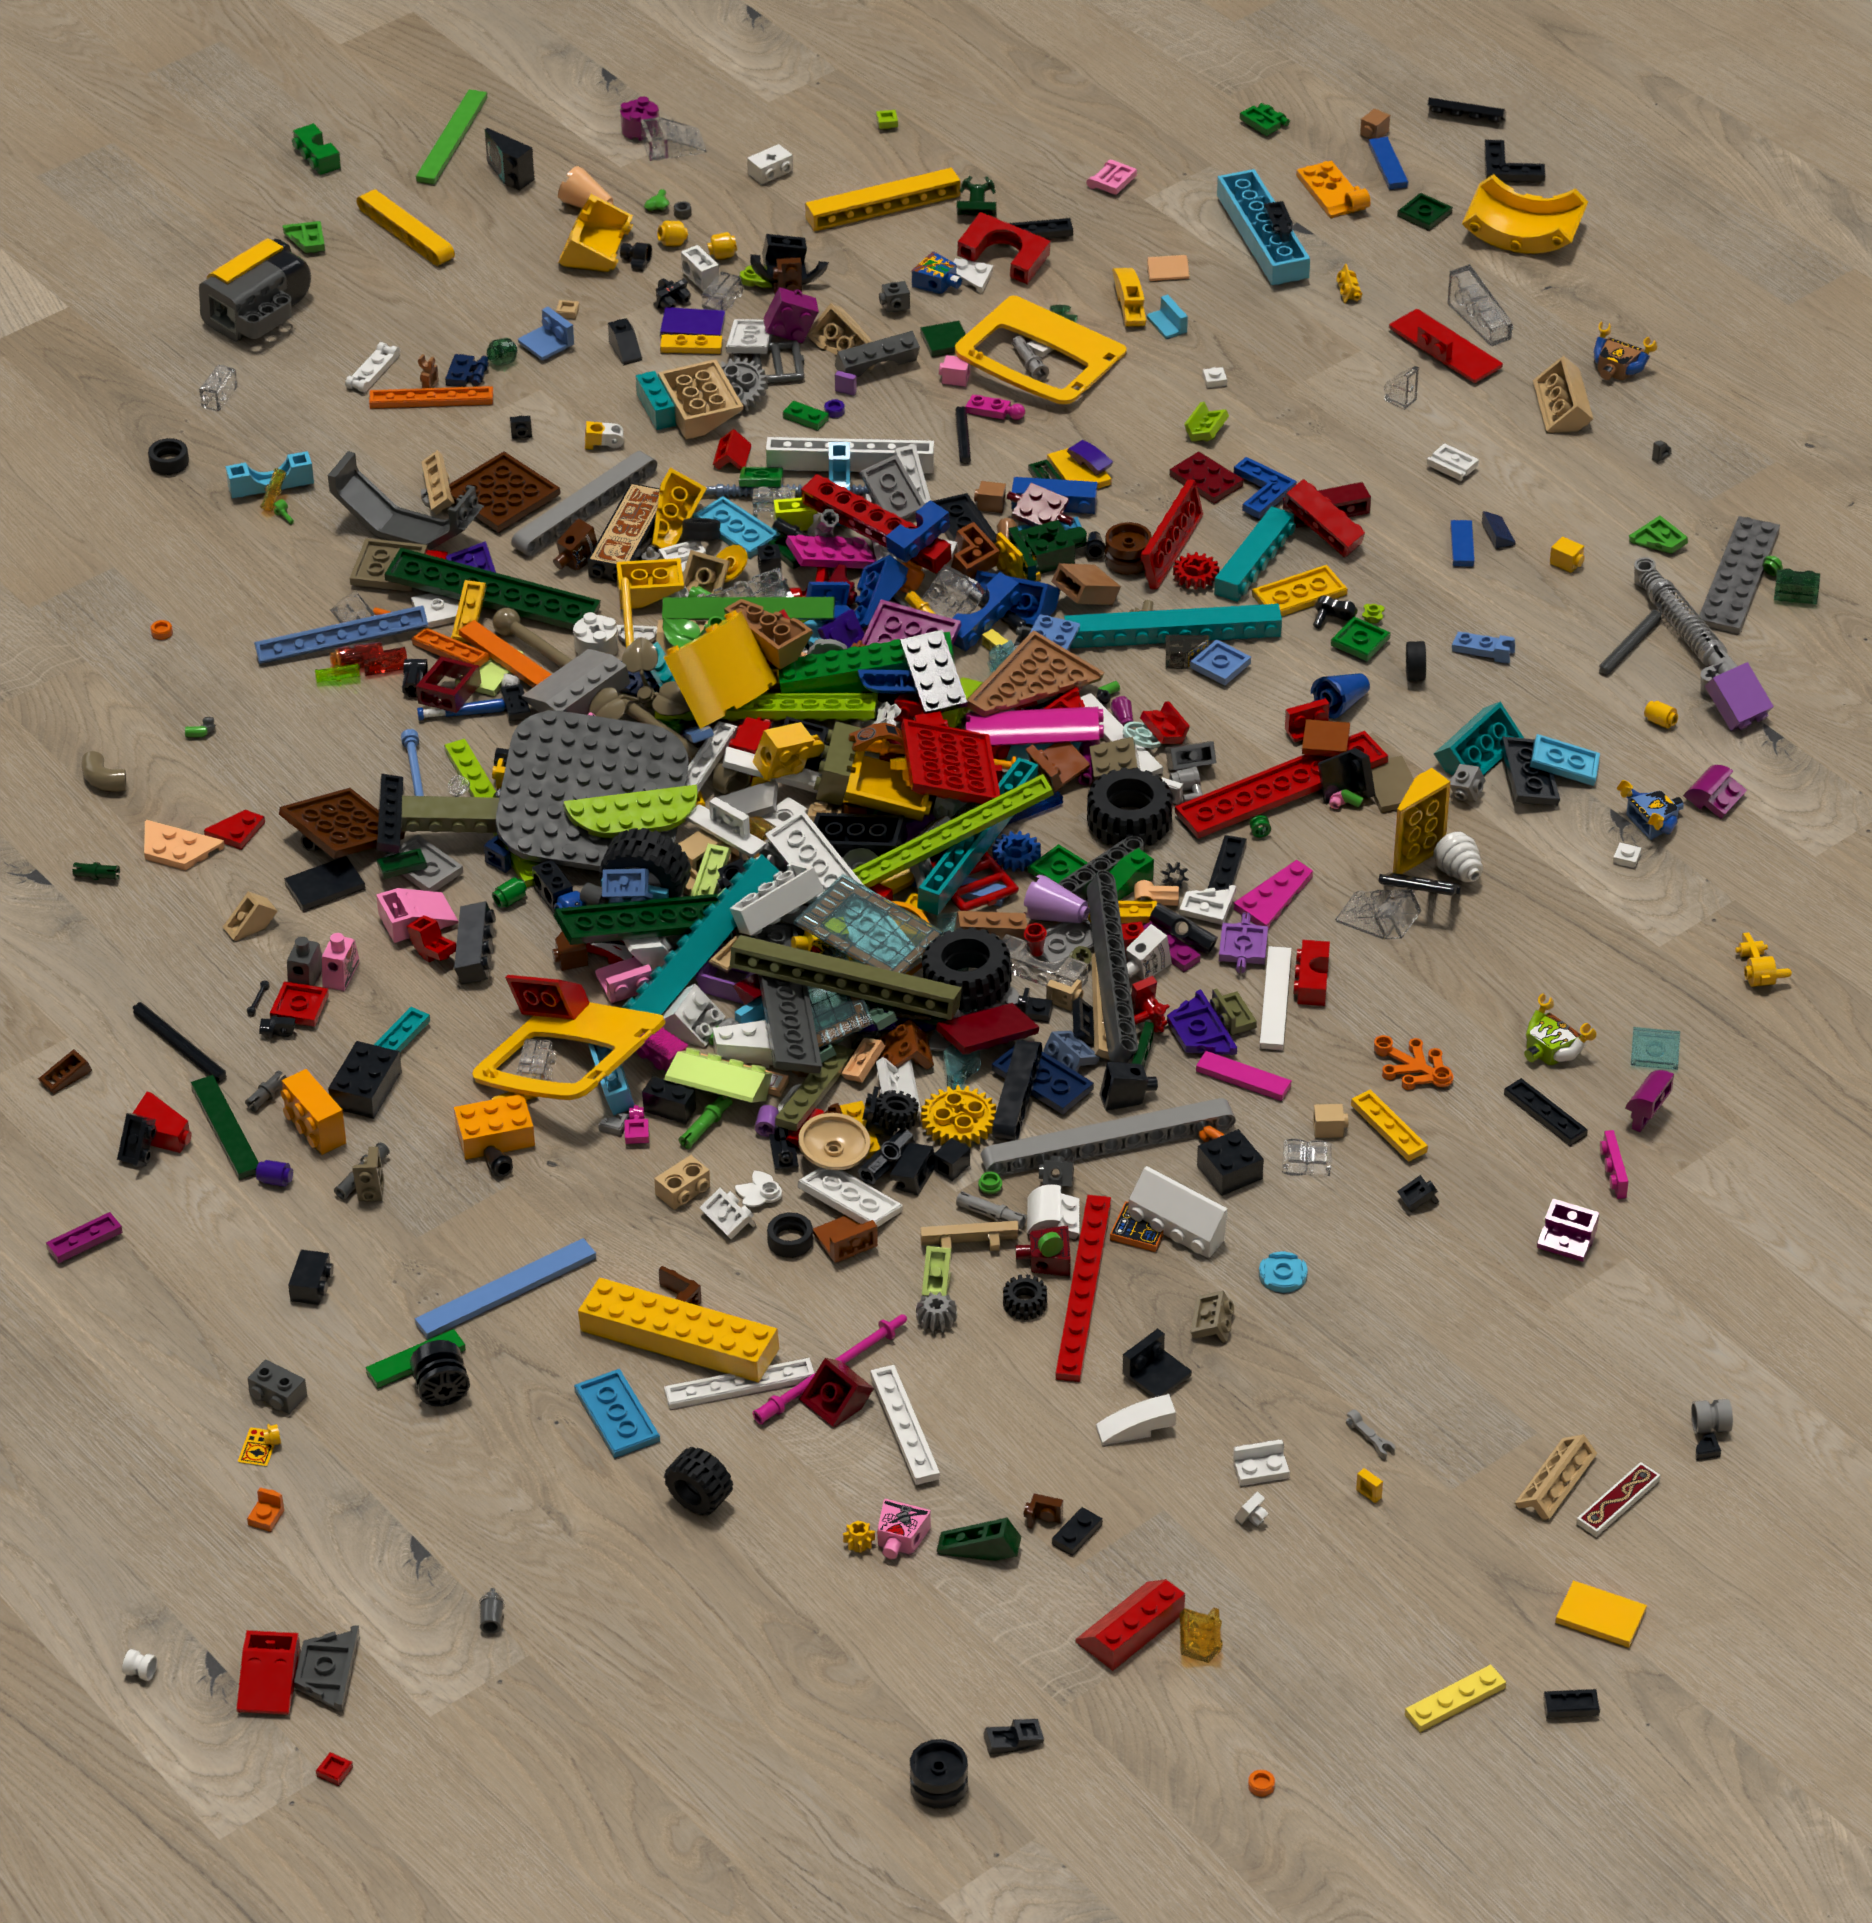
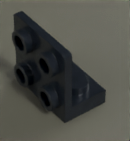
[1318,748,1376,803]
[1122,1328,1192,1397]

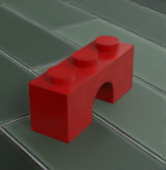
[1293,940,1330,1006]

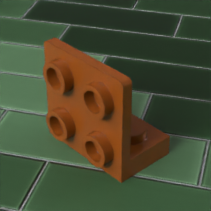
[1026,742,1090,791]
[877,1019,934,1070]
[813,1215,878,1263]

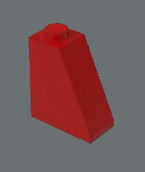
[133,1091,192,1153]

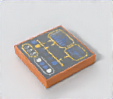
[1110,1201,1164,1252]

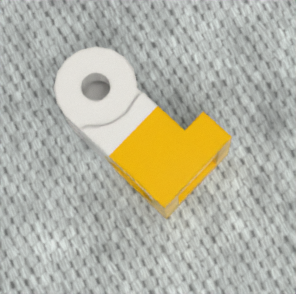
[585,421,624,450]

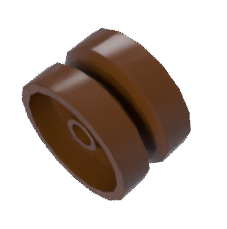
[1105,522,1152,575]

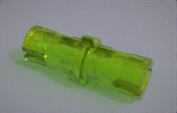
[315,663,360,683]

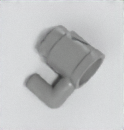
[1169,767,1203,802]

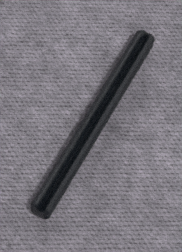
[133,1002,227,1082]

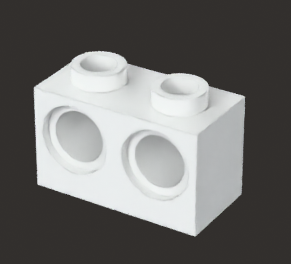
[681,245,720,291]

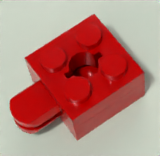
[728,717,772,782]

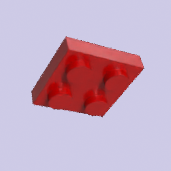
[270,981,329,1027]

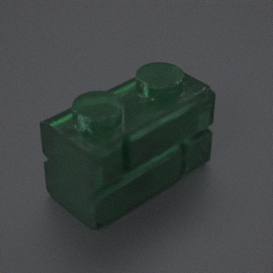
[1774,568,1820,604]

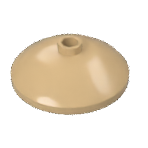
[798,1113,870,1170]

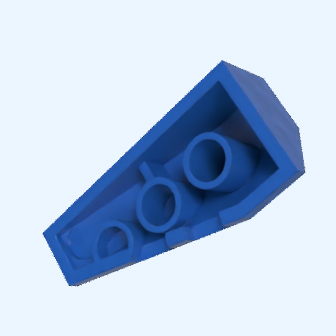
[973,570,1061,625]

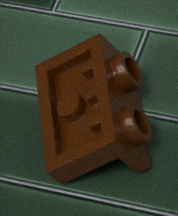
[773,258,802,295]

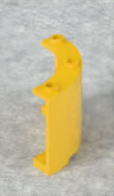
[1462,174,1588,254]
[664,610,777,729]
[843,751,932,822]

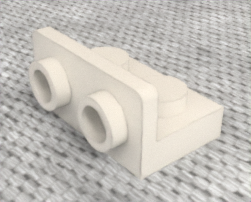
[700,1188,757,1239]
[1233,1440,1290,1486]

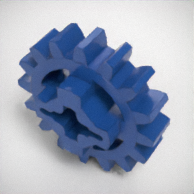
[992,831,1041,872]

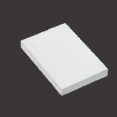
[726,319,772,354]

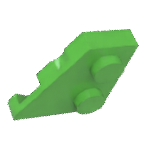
[283,221,325,253]
[1629,516,1688,554]

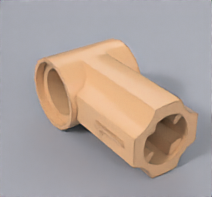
[1134,880,1179,906]

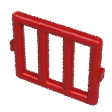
[931,851,1019,911]

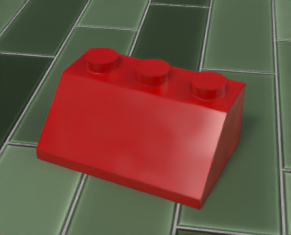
[505,975,590,1020]

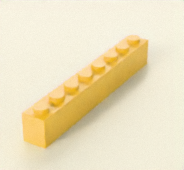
[805,167,961,231]

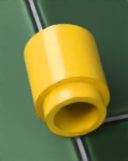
[1644,701,1678,729]

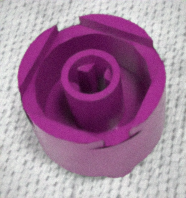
[620,96,660,141]

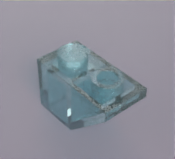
[943,1044,981,1090]

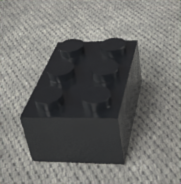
[328,1041,402,1119]

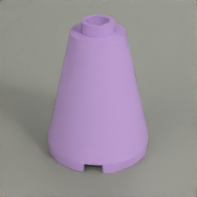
[1024,875,1090,923]

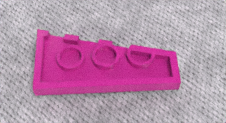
[1233,860,1313,929]

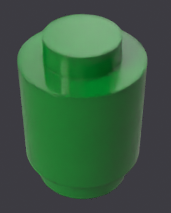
[492,877,527,908]

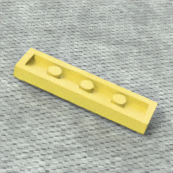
[1405,1665,1506,1733]

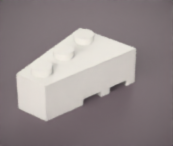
[713,1020,773,1068]

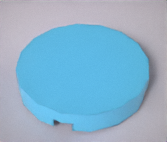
[1259,1251,1308,1293]

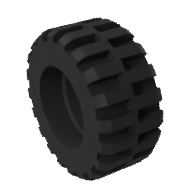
[1087,768,1173,847]
[599,828,691,898]
[922,927,1012,1012]

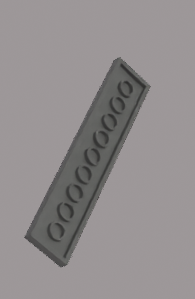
[751,922,822,1074]

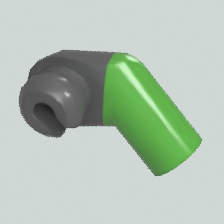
[185,717,216,737]

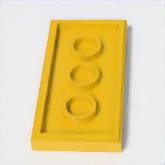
[1252,565,1348,617]

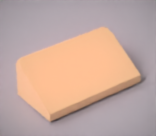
[1147,255,1189,281]

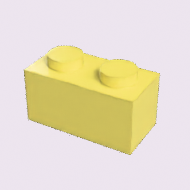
[982,629,1010,657]

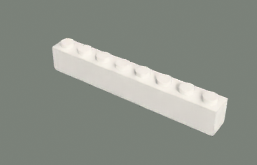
[766,437,934,474]

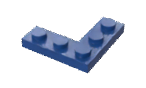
[1234,457,1297,519]

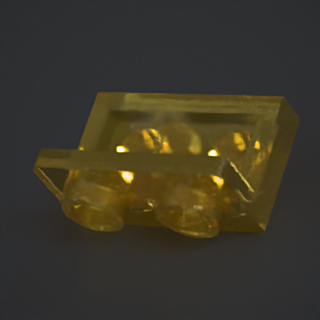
[1179,1607,1223,1663]

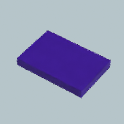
[660,307,725,337]

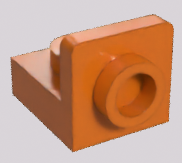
[247,1487,284,1532]

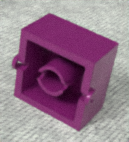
[763,287,819,343]

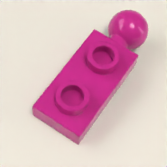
[965,395,1025,420]

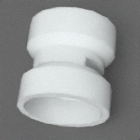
[122,1649,157,1681]

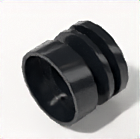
[410,1340,470,1407]

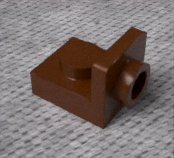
[1023,1493,1063,1528]

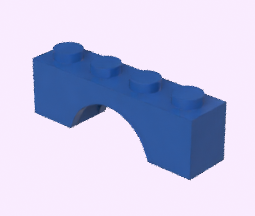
[952,572,1022,652]

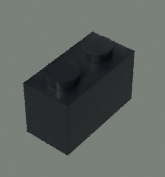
[642,1076,696,1125]
[288,1250,334,1305]

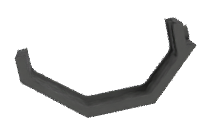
[328,451,484,550]

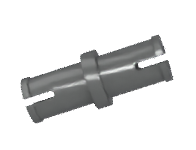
[245,1071,287,1112]

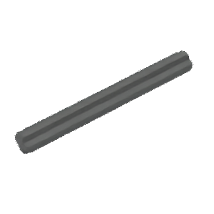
[1599,609,1662,675]

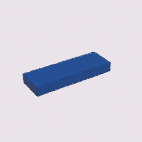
[1450,520,1475,567]

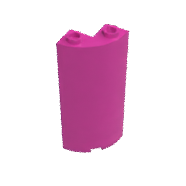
[966,706,1104,746]

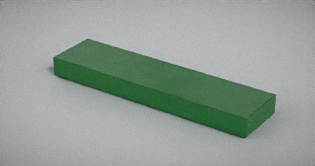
[366,1329,466,1389]

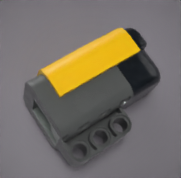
[199,238,311,341]

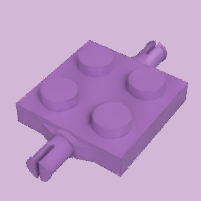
[1219,913,1268,973]

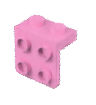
[595,957,652,1004]

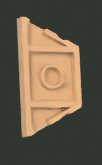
[144,820,224,871]

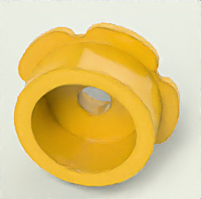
[263,1424,281,1448]

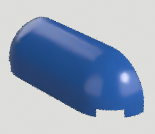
[858,669,917,694]

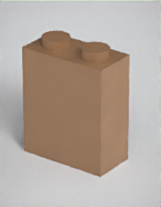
[1051,563,1121,605]

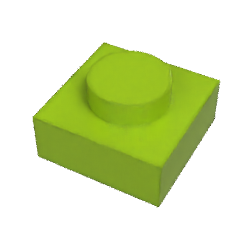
[876,110,898,129]

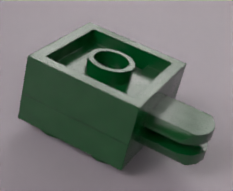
[1019,520,1087,574]

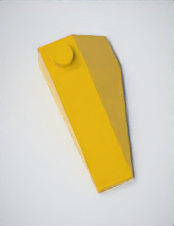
[652,467,707,549]

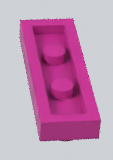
[1600,1130,1629,1199]

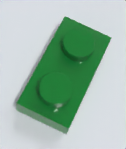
[783,400,829,431]

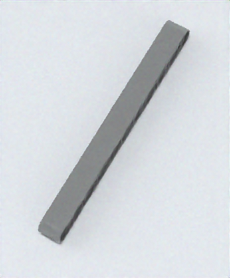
[981,1098,1236,1176]

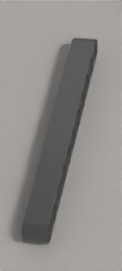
[1087,870,1138,1063]

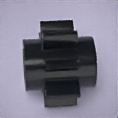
[1160,862,1189,889]

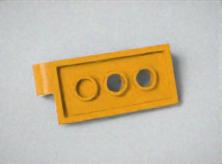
[1296,160,1371,218]

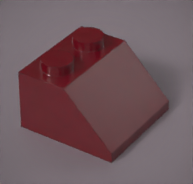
[800,1358,874,1427]

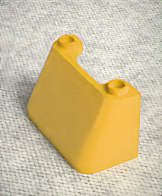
[558,194,633,272]

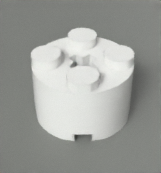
[573,612,618,656]

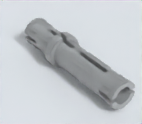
[956,1191,1027,1229]

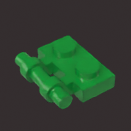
[1240,103,1290,136]

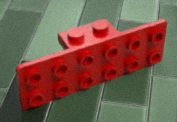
[1389,309,1503,383]

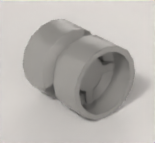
[1691,1399,1733,1434]

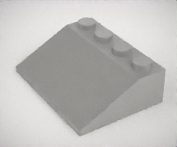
[522,649,630,715]

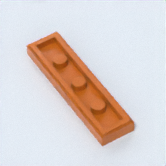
[411,628,490,667]

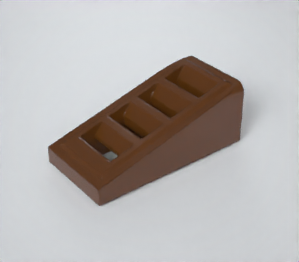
[38,1049,92,1094]

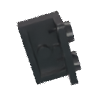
[862,1086,894,1136]
[117,1113,156,1167]

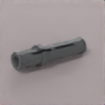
[334,1142,390,1199]

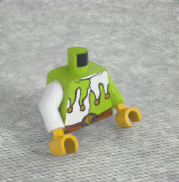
[1524,993,1597,1066]

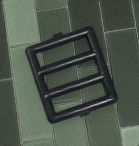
[1378,872,1461,896]

